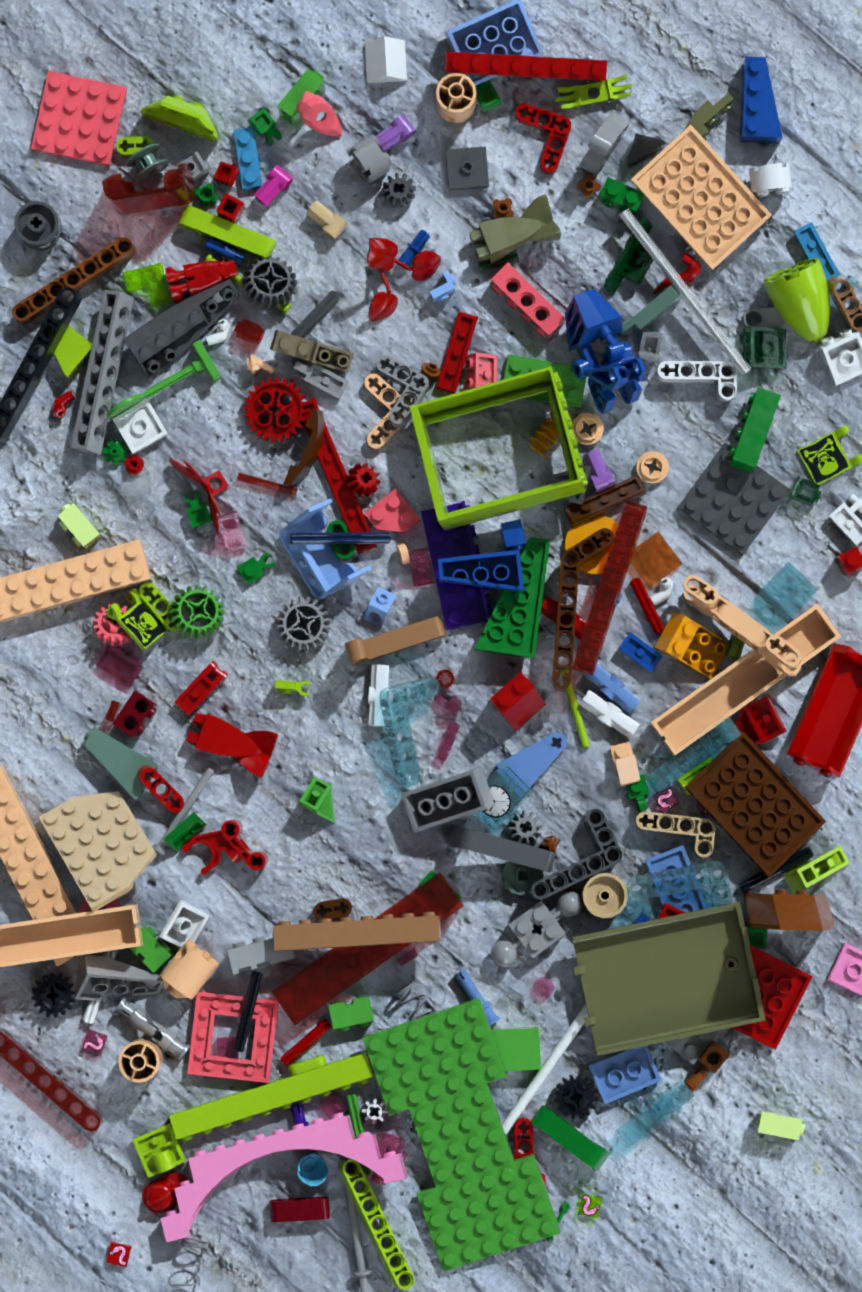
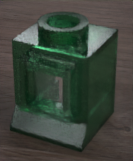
[788,476,822,506]

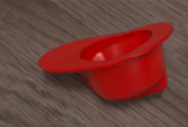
[142,1172,188,1213]

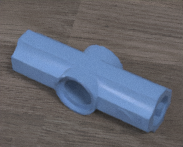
[583,661,641,715]

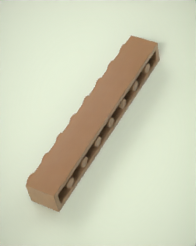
[273,912,441,951]

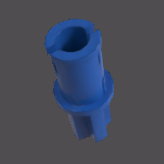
[398,230,430,266]
[205,238,245,265]

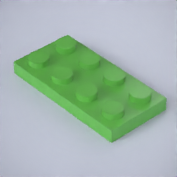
[504,354,587,409]

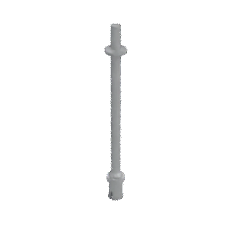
[335,1153,371,1292]

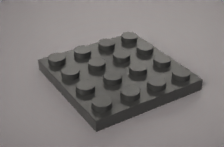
[677,442,791,556]

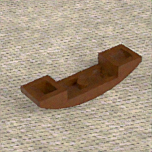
[283,408,324,487]

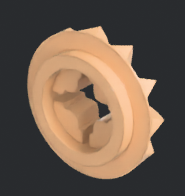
[571,413,604,446]
[636,451,669,484]

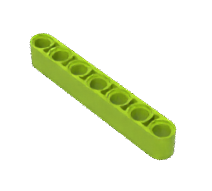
[337,1158,414,1290]

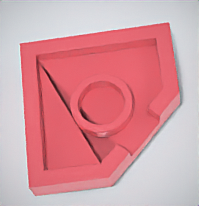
[364,488,421,533]

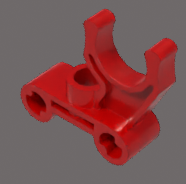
[182,819,268,875]

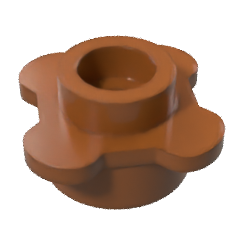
[577,174,601,198]
[493,198,514,219]

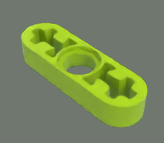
[139,583,182,632]

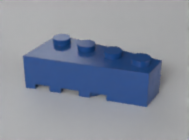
[740,56,783,144]
[437,550,524,593]

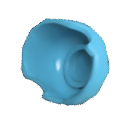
[296,1153,329,1187]

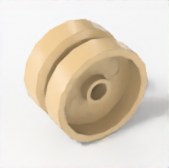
[581,873,628,918]

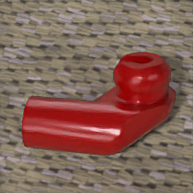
[52,390,76,418]

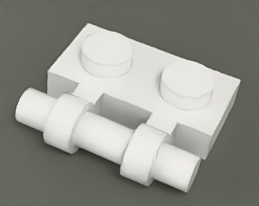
[828,493,862,546]

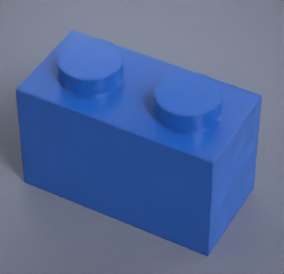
[500,519,526,552]

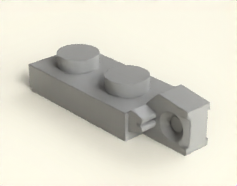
[293,361,349,400]

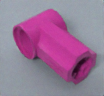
[254,165,293,207]

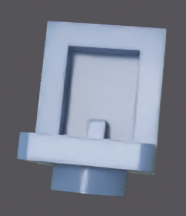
[430,270,456,303]

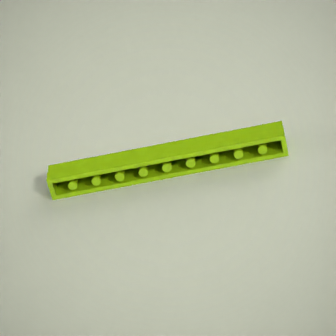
[169,1051,374,1142]

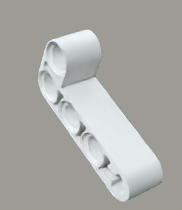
[656,361,737,403]

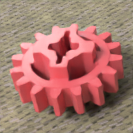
[93,604,130,646]

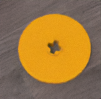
[565,515,626,575]

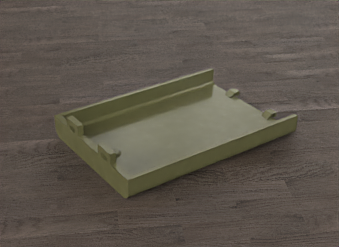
[572,902,765,1056]

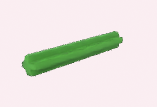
[346,1094,373,1176]

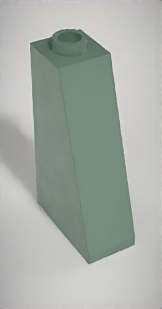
[84,727,159,800]

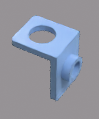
[363,587,396,627]

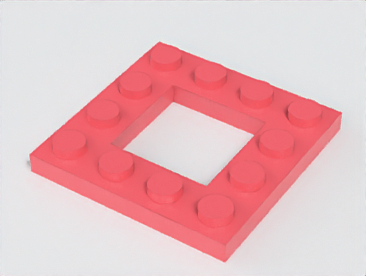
[187,991,279,1083]

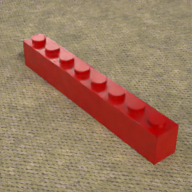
[443,52,607,81]

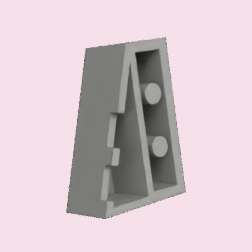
[227,934,295,975]

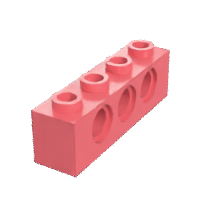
[491,263,566,339]

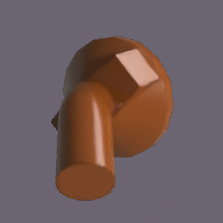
[420,362,440,387]
[540,836,561,853]

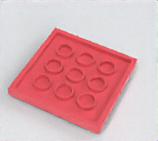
[31,71,128,167]

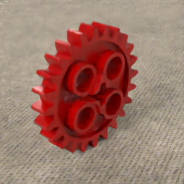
[243,377,309,443]

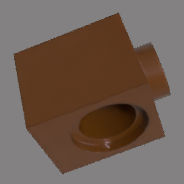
[698,1041,730,1073]

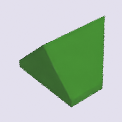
[298,776,335,823]

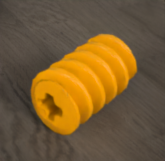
[527,412,559,458]

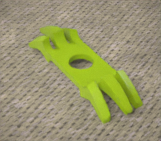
[555,75,632,109]

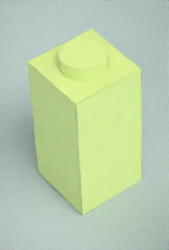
[58,503,101,549]
[756,1110,805,1141]

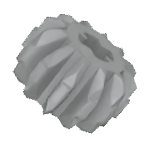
[508,810,543,845]

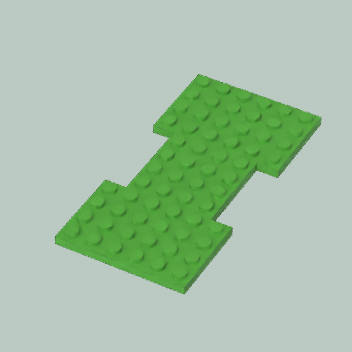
[362,997,561,1272]

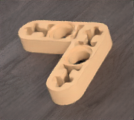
[364,374,411,450]

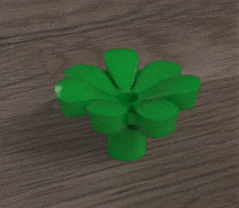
[102,440,129,466]

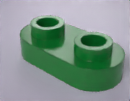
[327,520,355,560]

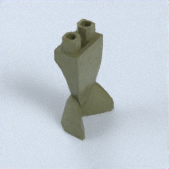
[469,194,561,263]

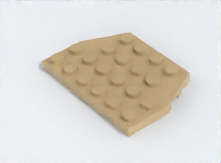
[39,791,157,912]

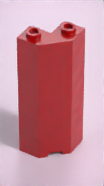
[787,643,862,778]

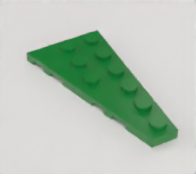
[473,537,550,660]

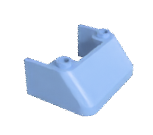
[279,499,372,600]

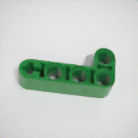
[531,1105,610,1171]

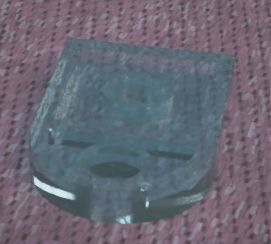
[754,562,818,626]

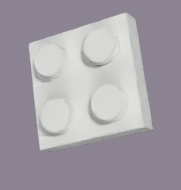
[113,399,168,455]

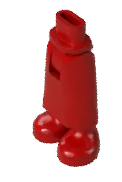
[165,260,238,304]

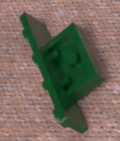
[604,217,658,295]

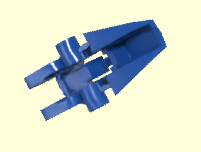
[565,289,646,413]

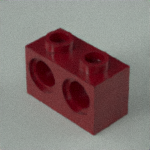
[112,690,157,738]

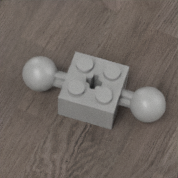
[491,891,583,967]

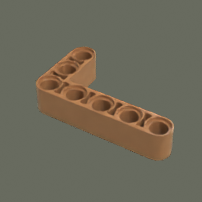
[827,276,862,331]
[344,616,446,666]

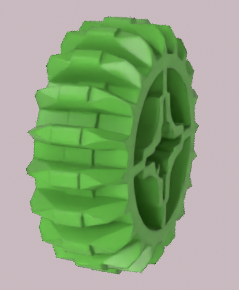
[169,585,225,640]

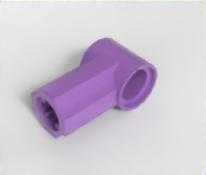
[375,114,416,153]
[582,449,615,493]

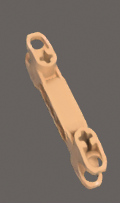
[683,575,802,677]

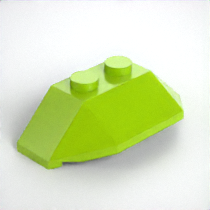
[140,95,219,143]

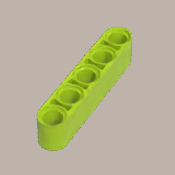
[178,205,277,259]

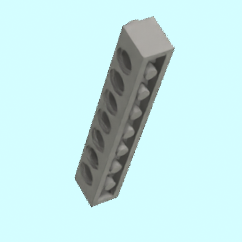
[70,290,134,455]

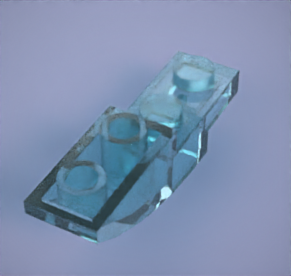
[616,1079,695,1147]

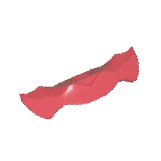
[296,91,342,137]

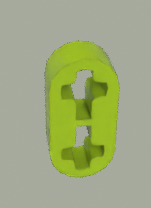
[116,136,154,157]
[287,1054,327,1076]

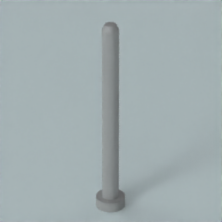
[152,768,214,855]

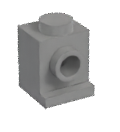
[176,151,209,185]

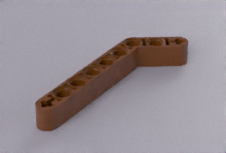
[552,528,614,692]

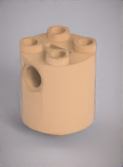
[436,73,476,123]
[160,939,220,1000]
[118,1038,164,1083]

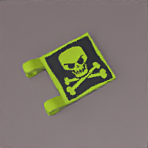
[797,425,862,486]
[105,588,168,651]

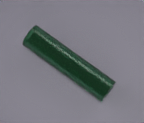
[478,253,519,272]

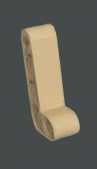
[634,811,716,858]

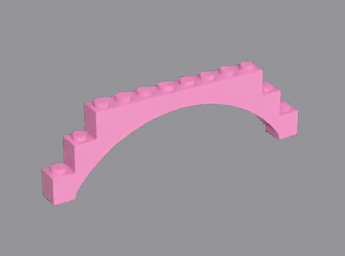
[160,1112,408,1243]

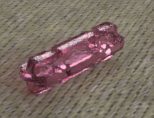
[436,722,460,761]

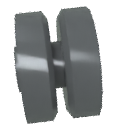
[14,201,62,251]

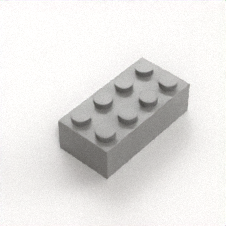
[401,766,495,833]

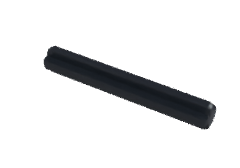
[739,847,814,893]
[233,971,263,1052]

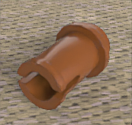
[683,1066,708,1093]

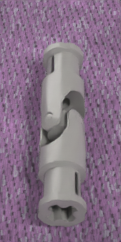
[113,997,190,1061]

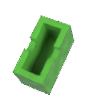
[130,926,173,973]
[328,996,374,1032]

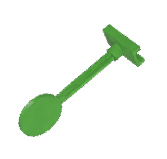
[106,340,220,419]

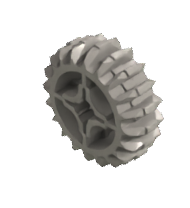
[276,596,331,651]

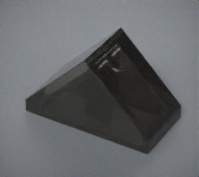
[627,133,665,168]

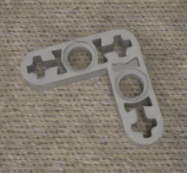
[376,355,429,428]

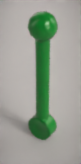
[546,1202,570,1242]

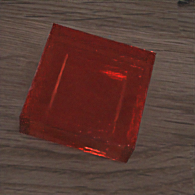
[106,700,122,722]

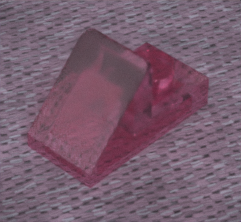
[217,511,247,552]
[408,547,434,587]

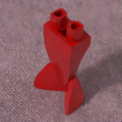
[186,713,278,778]

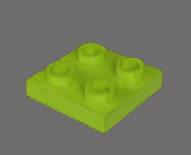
[132,1123,187,1178]

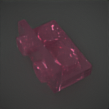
[96,643,144,687]

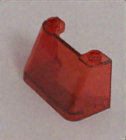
[102,162,195,214]

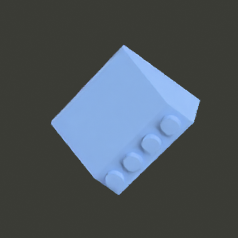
[444,0,544,86]

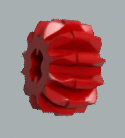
[345,463,381,498]

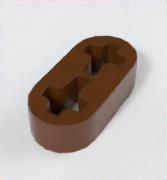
[313,898,352,919]

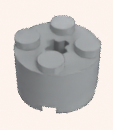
[347,135,391,184]

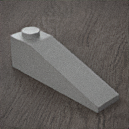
[74,954,164,1001]

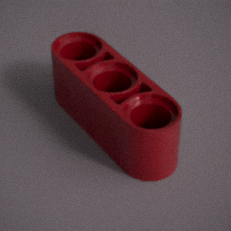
[269,1196,330,1222]

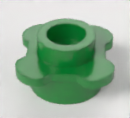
[195,183,218,207]

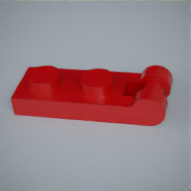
[174,660,228,716]

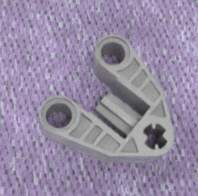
[579,112,630,176]

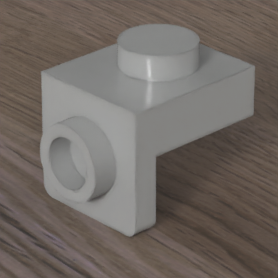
[638,329,663,363]

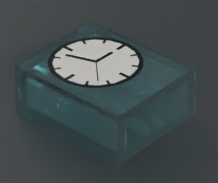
[479,763,533,829]

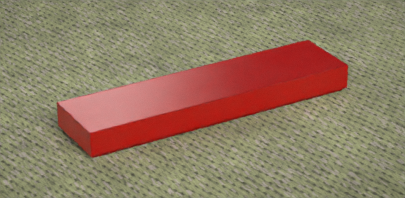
[436,312,478,394]

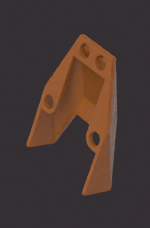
[744,890,835,931]

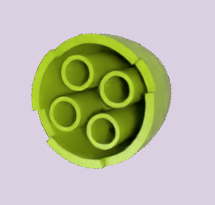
[763,258,830,343]

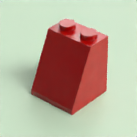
[489,672,546,731]

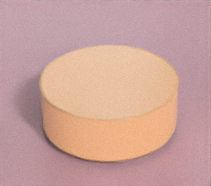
[396,543,410,565]

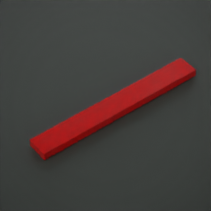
[303,398,377,555]

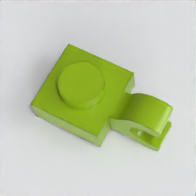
[275,680,310,697]

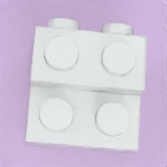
[818,328,862,386]

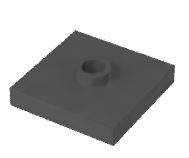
[446,146,489,191]

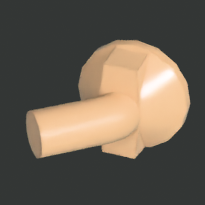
[247,354,275,375]

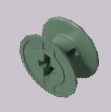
[125,143,170,183]

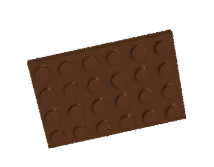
[684,732,826,878]

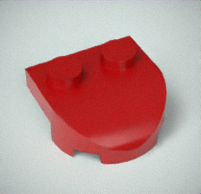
[736,695,787,744]

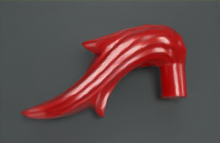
[654,254,701,294]

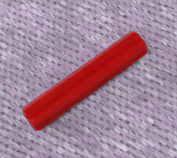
[630,577,664,634]
[281,1019,332,1066]

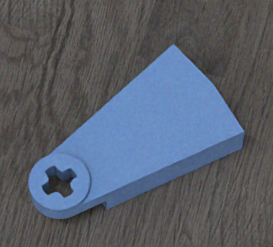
[496,732,567,797]

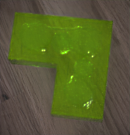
[123,263,172,308]

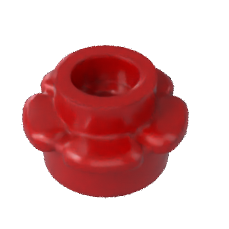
[124,454,144,474]

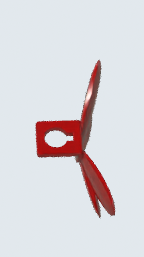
[169,459,229,535]

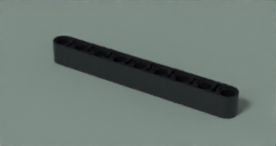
[0,287,82,449]

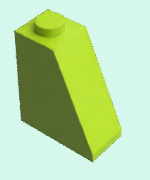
[48,316,92,380]

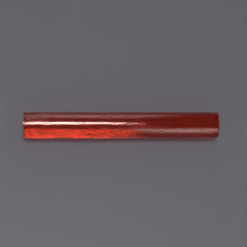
[237,472,298,496]

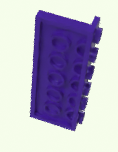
[421,501,493,631]

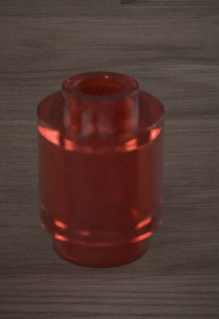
[234,319,265,345]

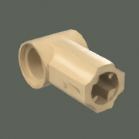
[306,200,348,240]

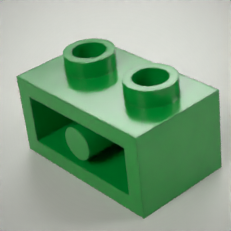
[598,177,644,217]

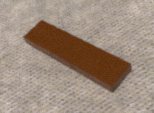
[564,475,646,527]

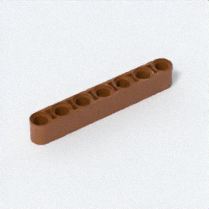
[12,237,135,325]

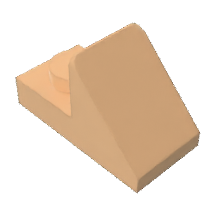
[610,742,640,786]

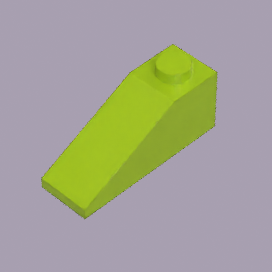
[784,845,850,893]

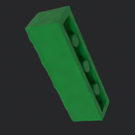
[728,387,781,474]

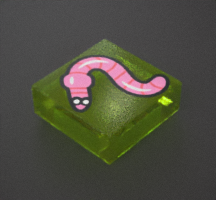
[578,1193,603,1219]

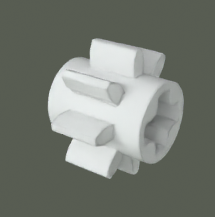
[362,1098,387,1125]

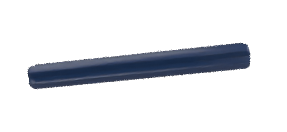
[290,532,391,545]

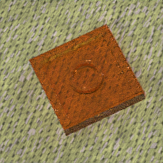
[625,531,682,588]

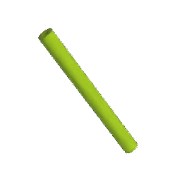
[561,671,590,748]

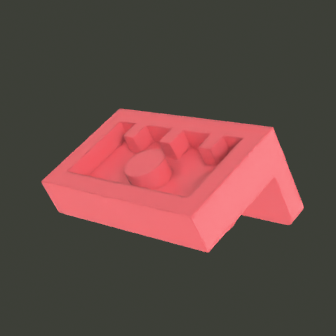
[464,353,497,390]

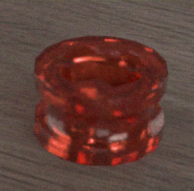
[436,670,454,688]

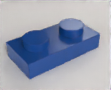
[618,632,663,673]

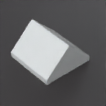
[365,36,407,83]
[159,900,209,947]

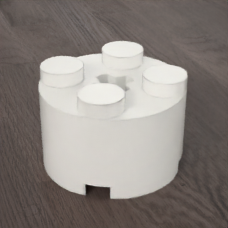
[749,163,792,198]

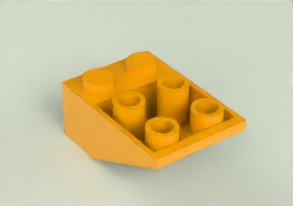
[654,612,730,679]

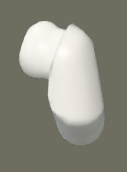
[206,319,230,346]
[650,577,673,606]

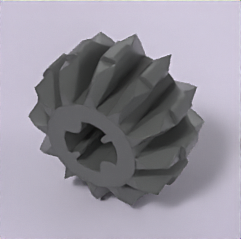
[382,173,416,208]

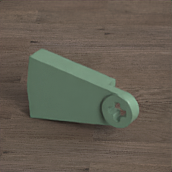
[617,286,681,337]

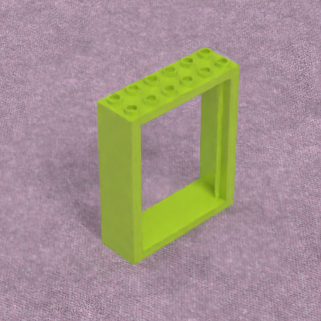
[409,366,588,531]

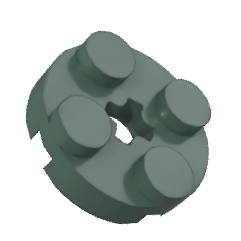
[502,861,544,896]

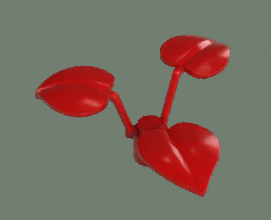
[367,238,441,321]

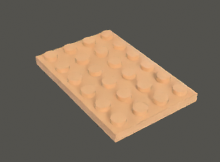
[630,125,772,271]

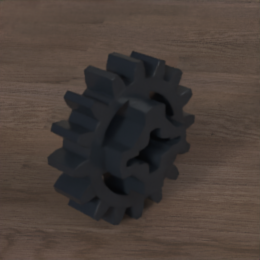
[31,973,76,1018]
[554,1074,598,1119]

